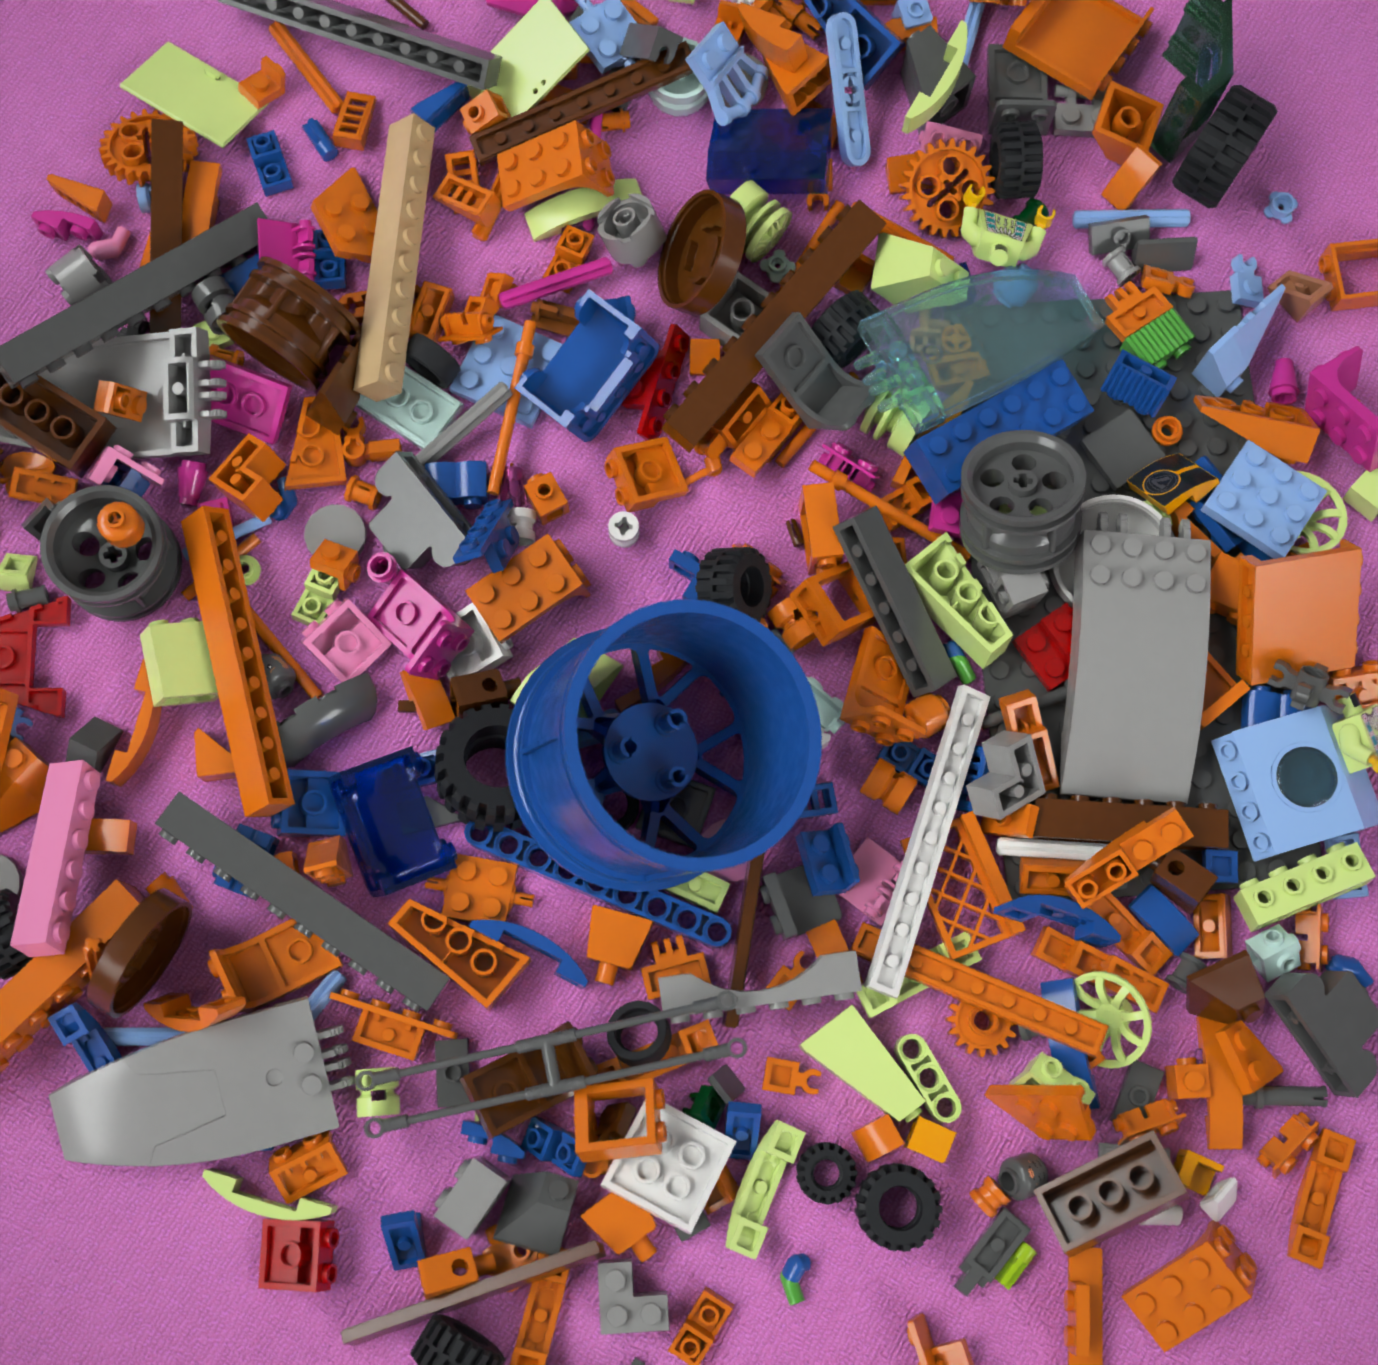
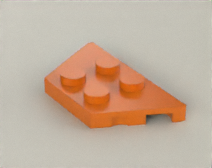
[310,167,378,264]
[984,1085,1097,1141]

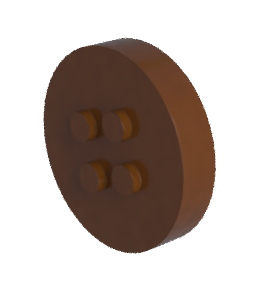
[658,189,746,316]
[87,888,192,1018]

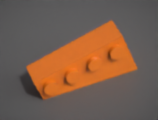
[387,898,532,1011]

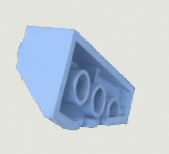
[1192,284,1286,397]

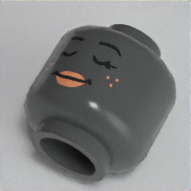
[998,1152,1048,1201]

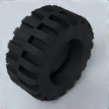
[1172,85,1278,208]
[435,703,522,832]

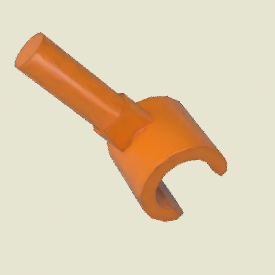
[685,457,723,486]

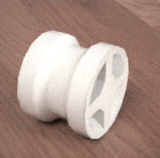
[608,511,639,548]

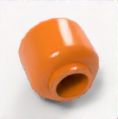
[97,502,145,548]
[904,692,951,739]

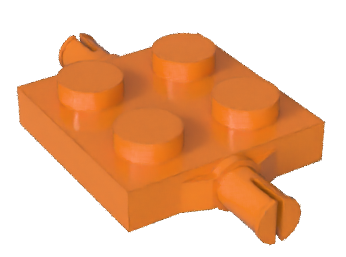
[425,853,535,923]

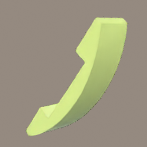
[902,20,967,134]
[524,179,642,242]
[856,932,982,1018]
[726,1120,806,1260]
[202,1168,338,1220]

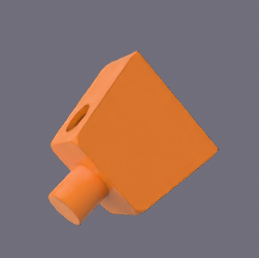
[587,905,653,986]
[580,1192,657,1263]
[417,1247,497,1300]

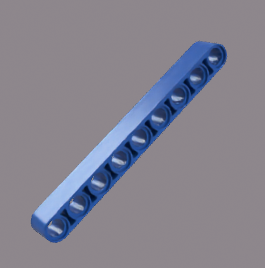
[464,821,732,949]

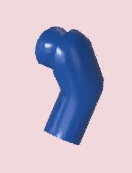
[270,477,298,521]
[1325,954,1374,988]

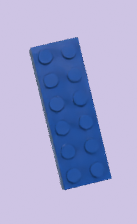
[903,359,1095,505]

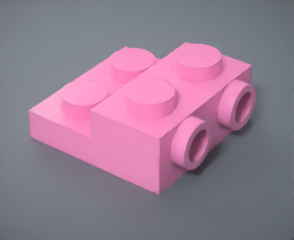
[300,598,392,683]

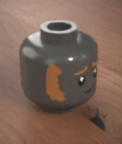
[261,653,296,700]

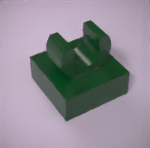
[682,1085,726,1129]

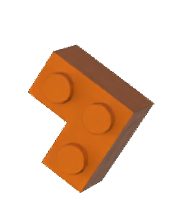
[208,433,286,523]

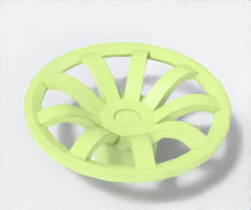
[1289,471,1348,555]
[1074,971,1152,1069]

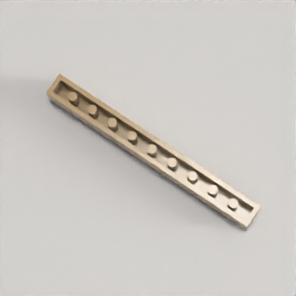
[353,113,435,402]

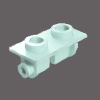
[806,676,845,734]

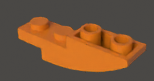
[729,392,802,478]
[1064,807,1194,909]

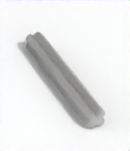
[415,382,512,468]

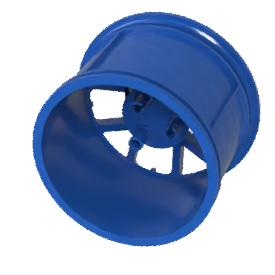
[505,599,822,892]

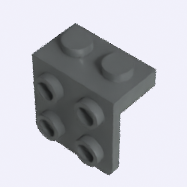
[759,865,842,941]

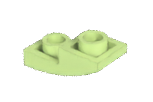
[291,569,340,626]

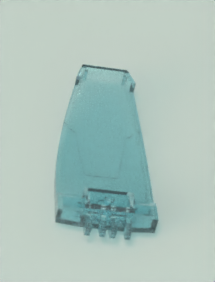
[854,269,1105,435]

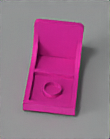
[1305,346,1378,472]
[366,569,475,680]

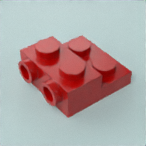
[1012,602,1073,692]
[258,1218,340,1292]

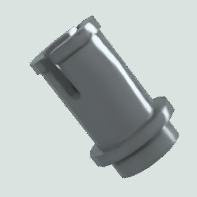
[6,585,50,613]

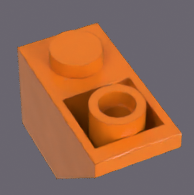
[93,380,148,422]

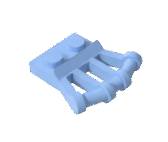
[685,21,770,126]

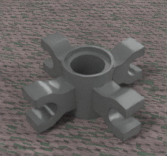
[1267,659,1353,714]

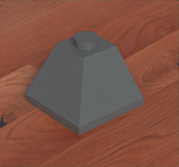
[493,1171,579,1256]

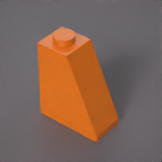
[762,43,832,116]

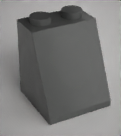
[900,25,976,134]

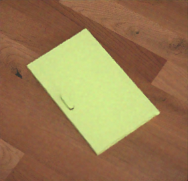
[467,0,590,117]
[120,41,269,148]

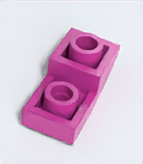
[30,210,104,242]

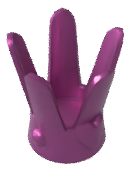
[497,463,529,507]

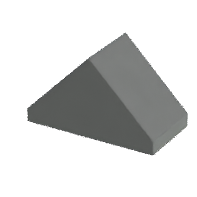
[65,717,124,773]

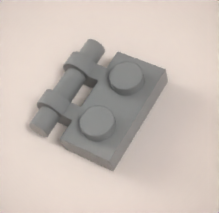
[1053,85,1107,137]

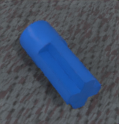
[302,118,339,162]

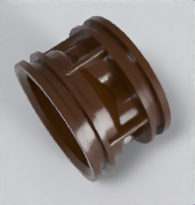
[216,256,360,392]

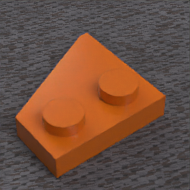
[1215,1020,1284,1096]

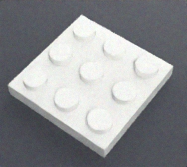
[600,1100,737,1235]

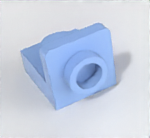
[891,0,933,30]

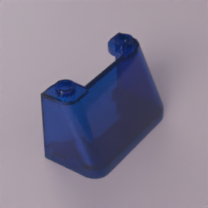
[328,746,457,898]

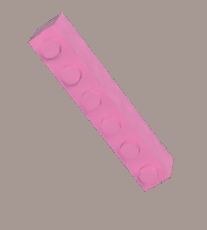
[10,760,101,957]

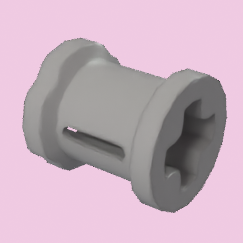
[1102,246,1141,287]

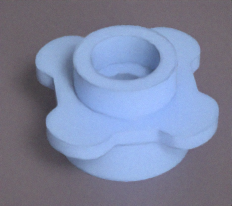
[1264,191,1298,224]

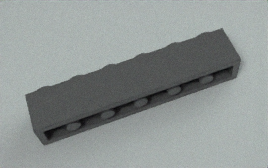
[832,505,957,697]

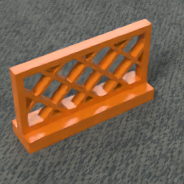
[900,811,1026,960]

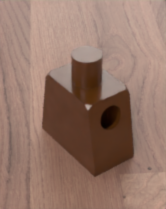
[450,669,521,720]
[1146,848,1218,915]

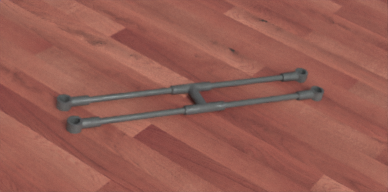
[355,991,747,1139]

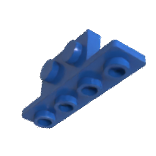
[1189,456,1273,561]
[452,499,519,573]

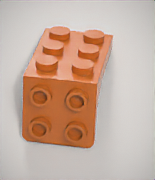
[497,120,615,212]
[465,534,591,644]
[840,626,927,746]
[207,919,344,1013]
[1121,1220,1257,1353]

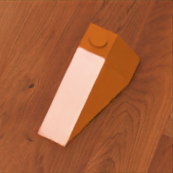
[1193,395,1321,464]
[0,737,49,833]

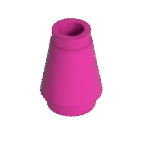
[1268,358,1300,405]
[177,460,209,507]
[367,552,400,585]

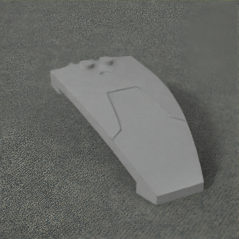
[0,327,227,459]
[49,996,355,1166]

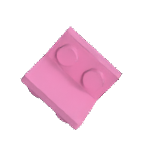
[85,445,165,486]

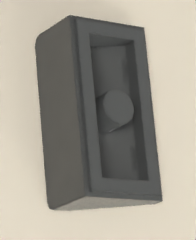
[1131,237,1198,273]

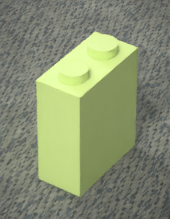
[140,618,219,707]

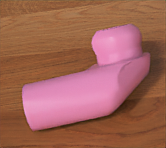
[88,226,131,260]

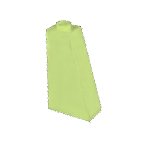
[798,1005,926,1123]

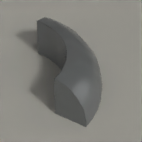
[276,673,378,768]

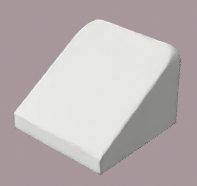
[1199,1177,1238,1222]

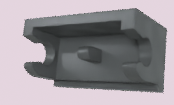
[619,23,683,64]

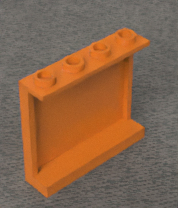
[1002,0,1155,101]
[1236,539,1364,686]

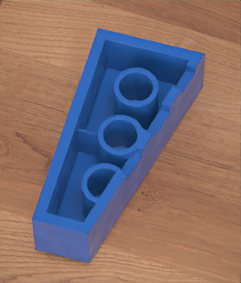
[804,0,906,91]

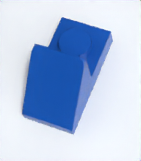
[94,461,150,497]
[724,1101,762,1160]
[381,1210,427,1271]

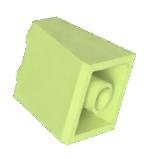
[871,233,969,313]

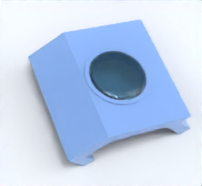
[1211,705,1378,862]

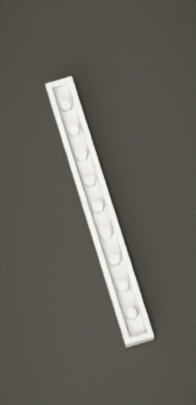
[864,684,990,998]

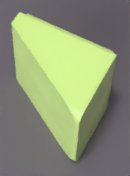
[0,553,38,591]

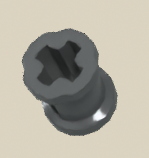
[1165,952,1207,994]

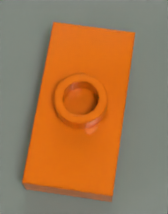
[8,466,79,504]
[980,804,1039,838]

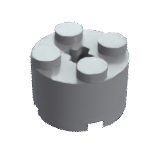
[597,193,667,267]
[45,244,113,306]

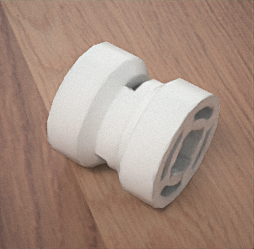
[507,507,536,546]

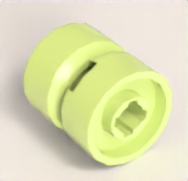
[355,1067,400,1117]

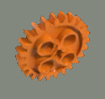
[99,108,199,187]
[898,138,996,238]

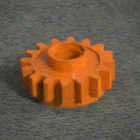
[945,999,1016,1057]

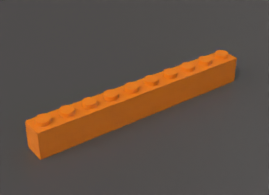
[181,506,295,817]

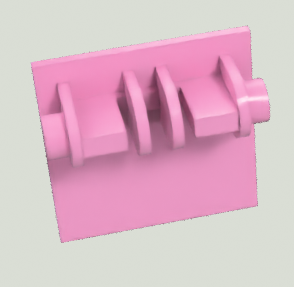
[918,121,983,193]
[839,837,903,927]

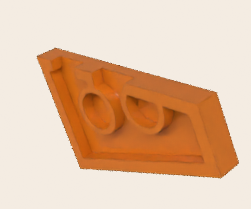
[284,396,347,490]

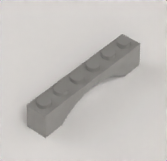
[658,950,862,1024]

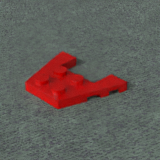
[0,596,72,718]

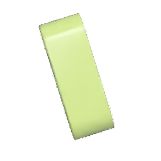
[894,1034,962,1123]

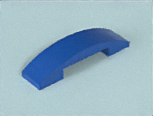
[993,895,1121,948]
[469,920,588,989]
[1040,977,1101,1110]
[47,1002,122,1072]

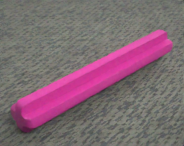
[499,257,613,310]

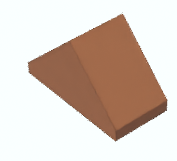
[1267,270,1333,322]

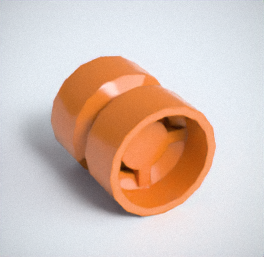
[767,597,817,651]
[859,757,918,815]

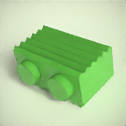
[1120,308,1196,369]

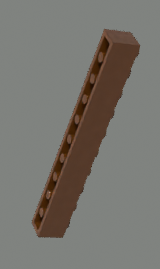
[661,199,887,453]

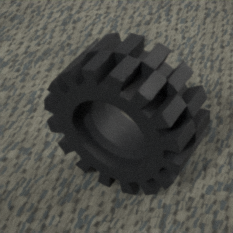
[796,1142,857,1205]

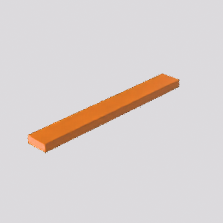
[850,922,1109,1059]

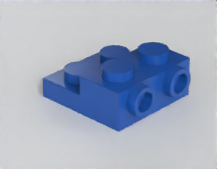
[271,769,348,837]

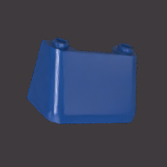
[514,289,659,442]

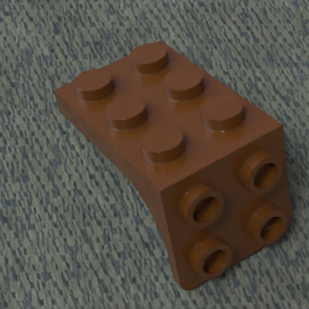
[460,1021,598,1140]

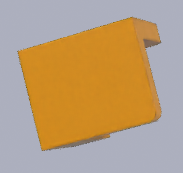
[903,1116,956,1163]
[1173,1149,1225,1196]

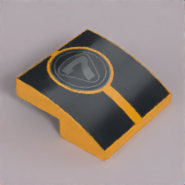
[1126,453,1220,515]

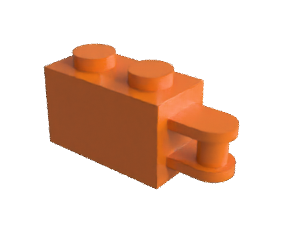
[694,382,772,459]

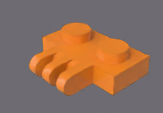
[1104,281,1174,343]
[640,934,711,1001]

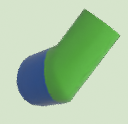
[943,641,976,684]
[780,1253,811,1305]

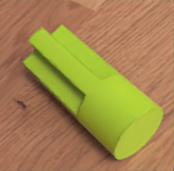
[994,1241,1037,1290]

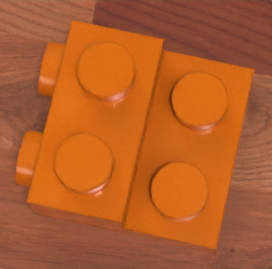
[604,436,689,512]

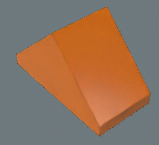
[194,728,236,782]

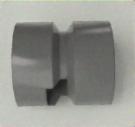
[191,276,235,335]

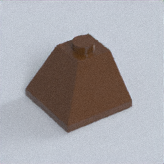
[1186,949,1266,1024]

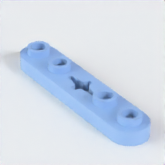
[826,12,871,167]

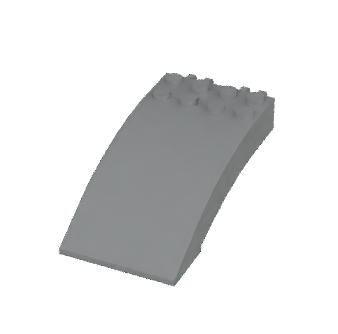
[1060,512,1211,805]

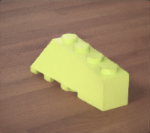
[905,531,1013,670]

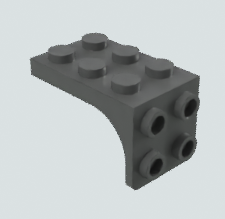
[987,44,1057,136]
[755,312,881,431]

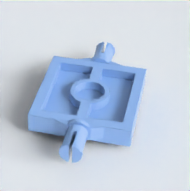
[569,0,637,75]

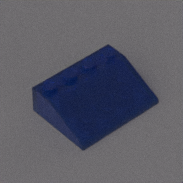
[706,108,833,194]

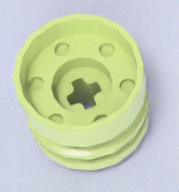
[730,180,792,263]
[859,375,938,457]

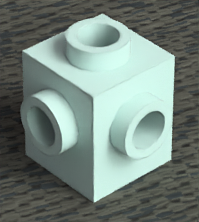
[1245,924,1301,982]

